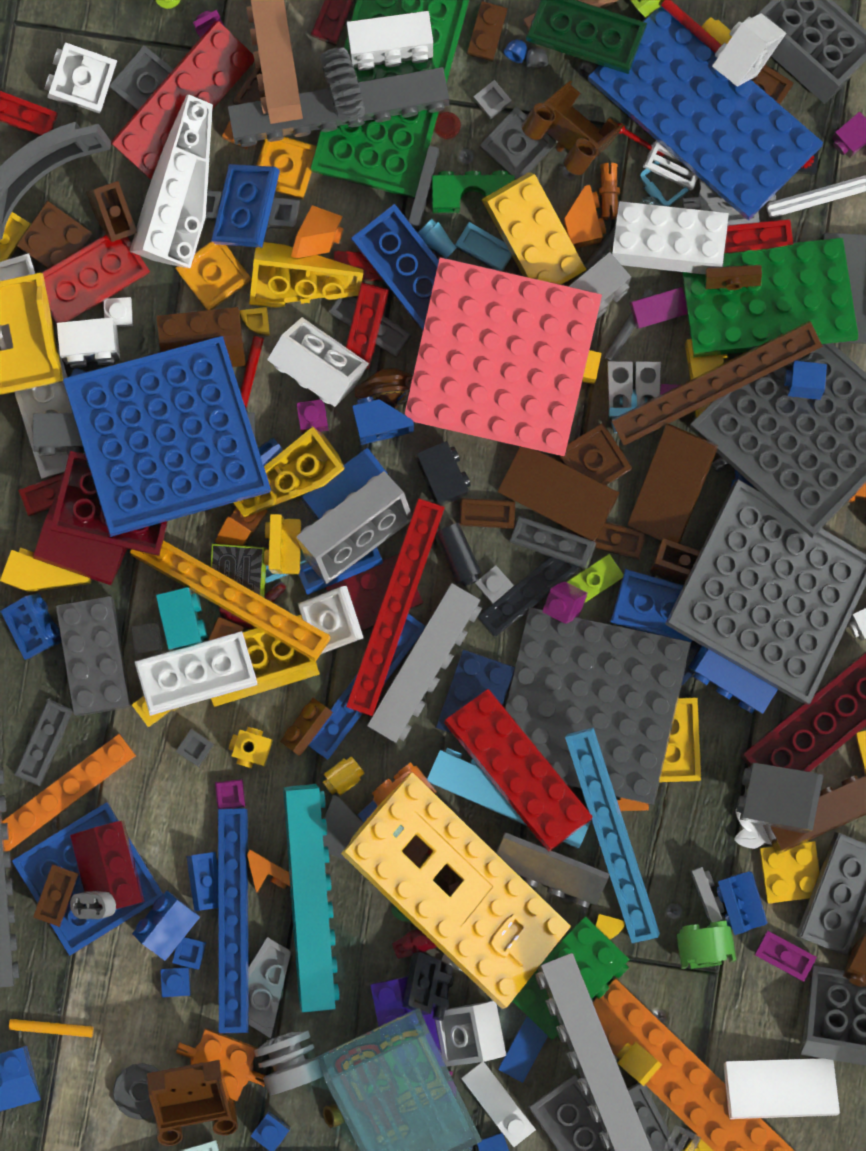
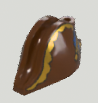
[354,368,413,408]

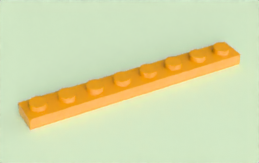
[130,540,331,661]

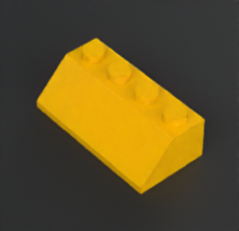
[210,615,320,707]

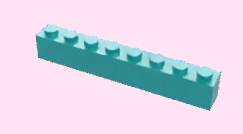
[283,784,339,1012]

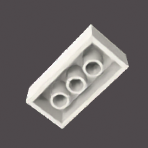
[612,201,729,274]

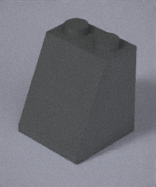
[736,763,823,833]

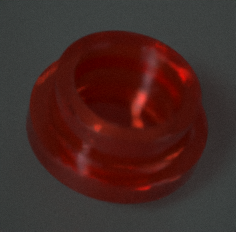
[434,112,461,139]

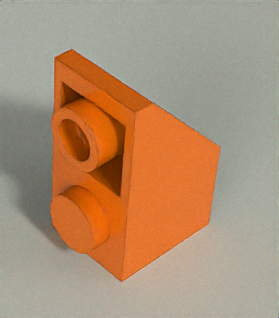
[563,185,606,249]

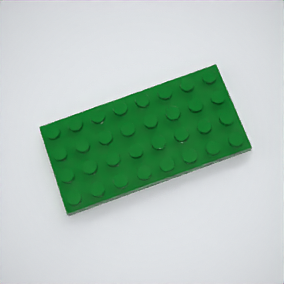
[310,0,470,199]

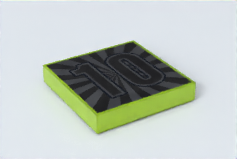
[211,544,267,597]

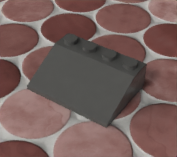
[757,0,866,104]
[801,965,866,1066]

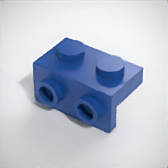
[717,871,768,935]

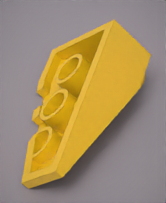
[249,242,363,308]

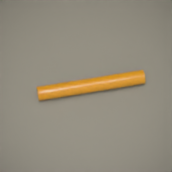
[9,1019,94,1038]

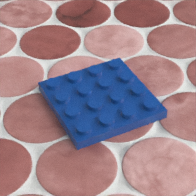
[12,802,164,956]

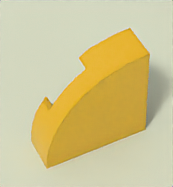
[240,307,270,336]
[595,914,625,940]

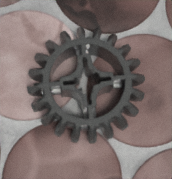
[320,47,365,122]

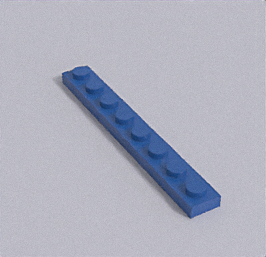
[218,808,249,1034]

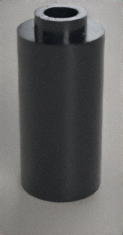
[435,523,482,587]

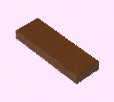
[562,522,646,560]

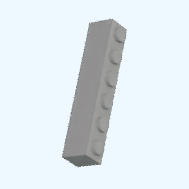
[367,583,482,743]

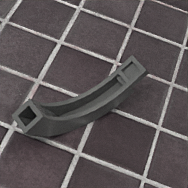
[0,122,111,240]

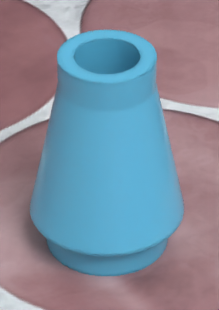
[418,219,457,258]

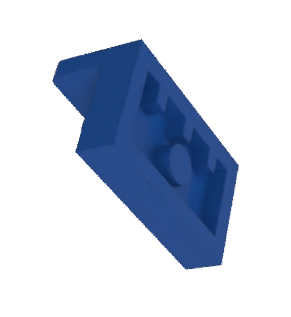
[1,593,62,660]

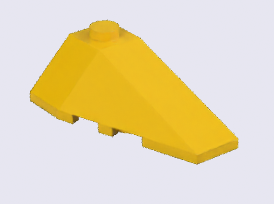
[233,427,345,517]

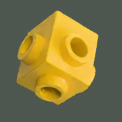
[229,726,273,768]

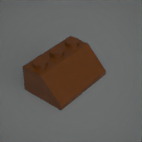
[156,307,246,368]

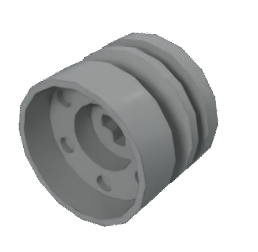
[254,1030,324,1096]

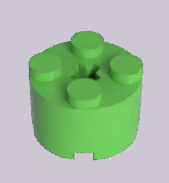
[676,921,737,969]

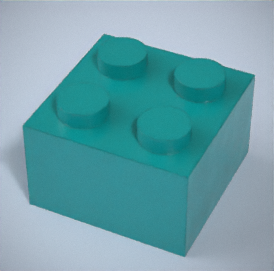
[156,587,208,651]

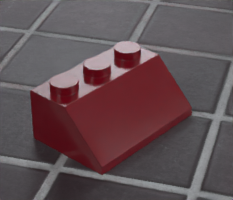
[33,498,127,586]
[70,820,145,909]

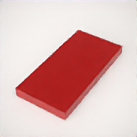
[42,235,150,326]

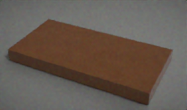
[627,424,718,544]
[498,446,620,542]

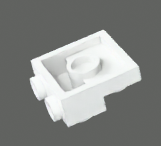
[44,42,117,113]

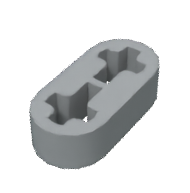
[70,891,116,919]

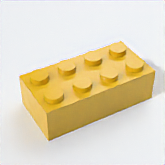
[481,172,586,285]

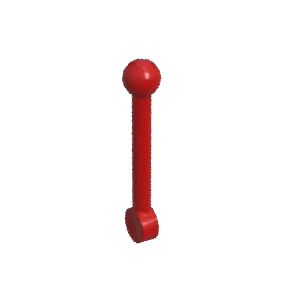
[618,123,664,157]

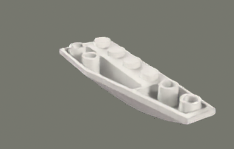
[130,95,213,268]

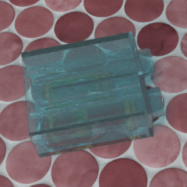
[317,1008,482,1151]

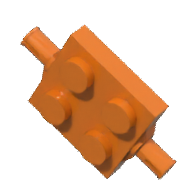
[176,1028,267,1102]

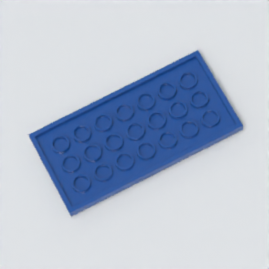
[588,7,823,221]

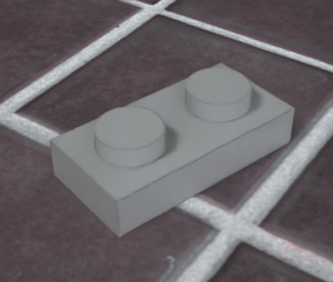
[690,867,725,923]

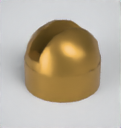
[323,1104,347,1128]

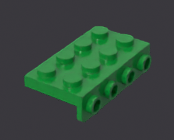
[512,916,630,1040]

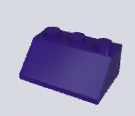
[371,976,441,1067]

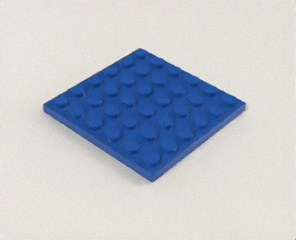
[63,336,271,537]

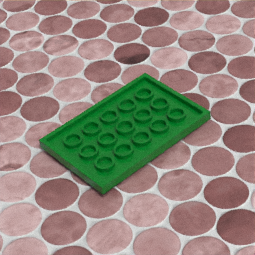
[682,238,858,358]

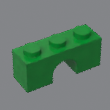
[432,171,514,213]

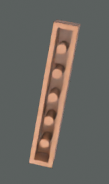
[246,0,303,124]

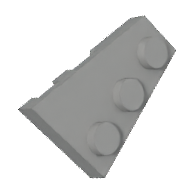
[248,937,291,1038]

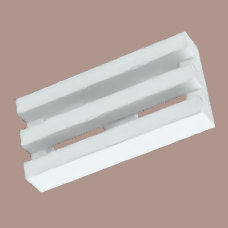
[643,141,698,190]

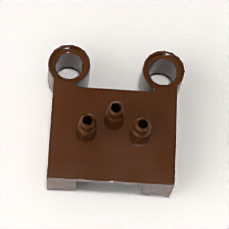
[522,80,624,175]
[147,1060,238,1146]

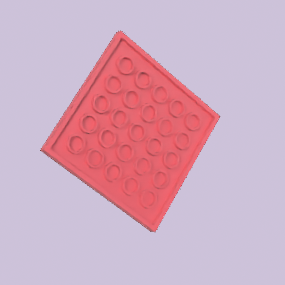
[404,257,602,456]

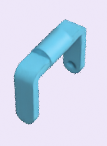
[640,161,689,207]

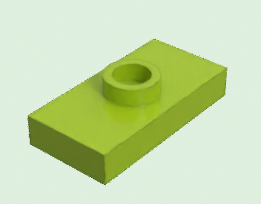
[567,554,623,603]

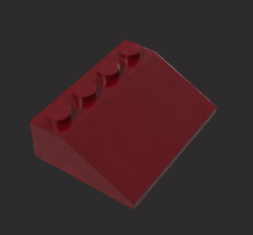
[50,451,168,556]

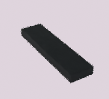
[478,557,580,638]

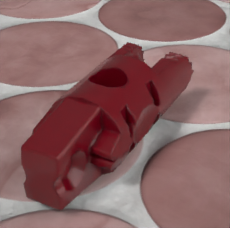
[392,929,437,959]

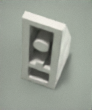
[461,1062,536,1147]

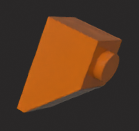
[291,205,344,258]

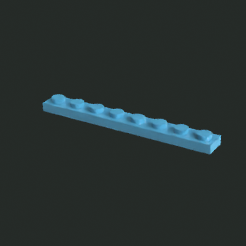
[565,727,660,943]

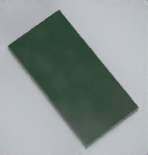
[526,0,647,74]

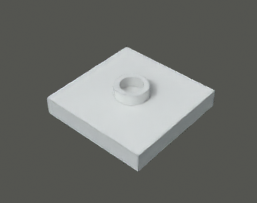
[298,586,363,654]

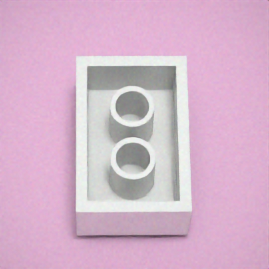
[347,11,433,70]
[267,317,369,407]

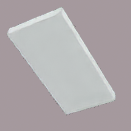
[135,631,258,716]
[723,1058,840,1119]

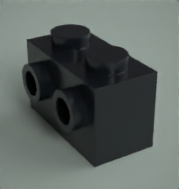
[415,441,471,506]

